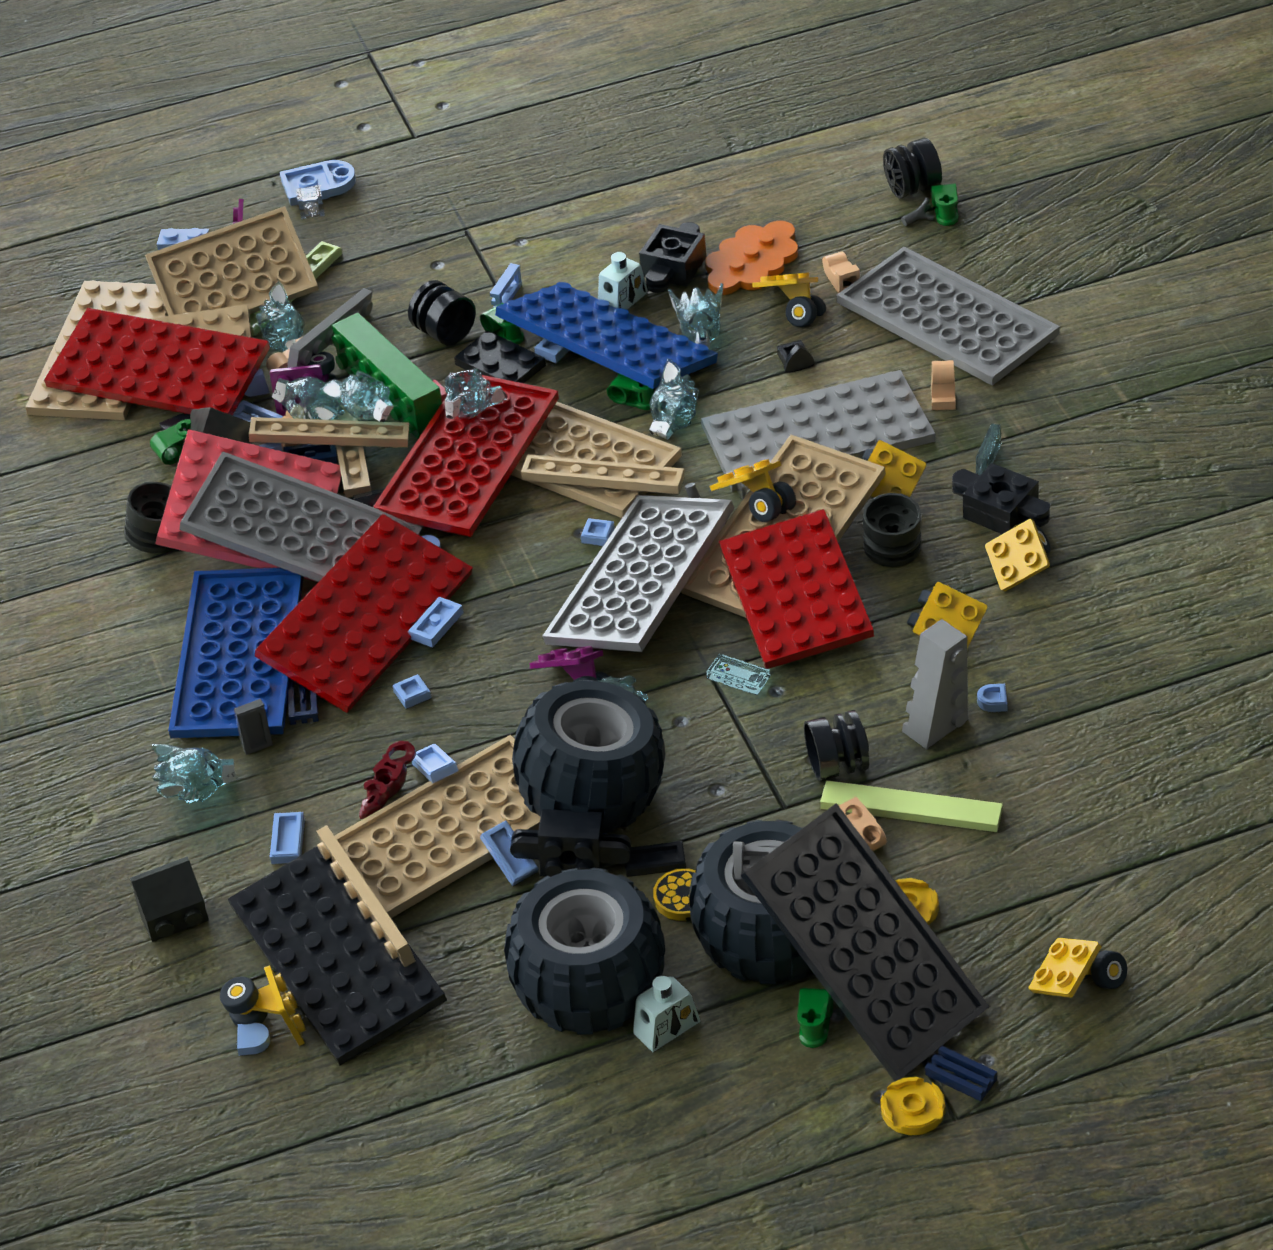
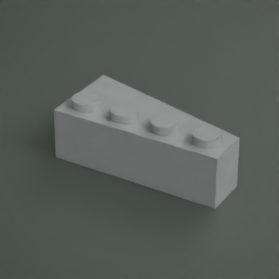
[902,619,968,749]

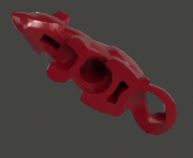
[359,741,416,819]

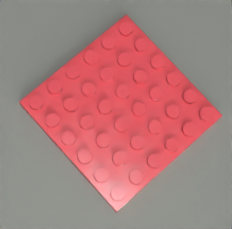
[156,429,341,581]

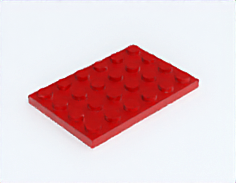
[719,509,874,670]

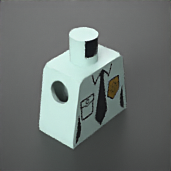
[598,252,648,310]
[633,976,700,1052]

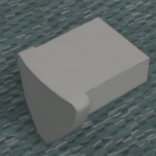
[733,841,776,879]

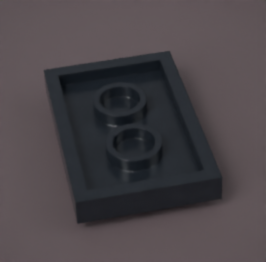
[454,331,546,383]

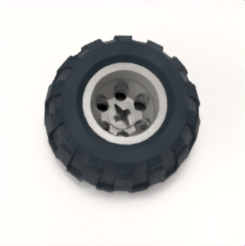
[512,680,666,833]
[689,819,811,984]
[504,868,665,1035]

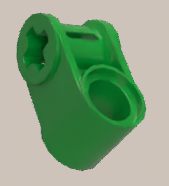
[931,183,959,226]
[480,303,524,345]
[606,373,659,410]
[150,419,191,465]
[797,988,834,1048]

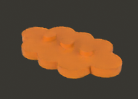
[705,221,798,295]

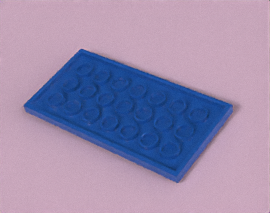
[495,282,718,389]
[168,568,304,738]

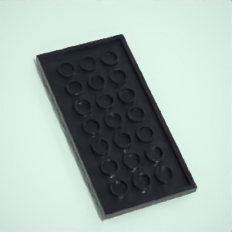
[741,803,990,1081]
[228,846,447,1066]

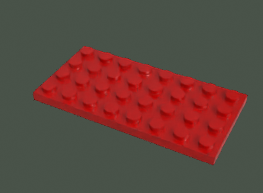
[44,308,270,416]
[373,371,559,537]
[255,514,473,713]

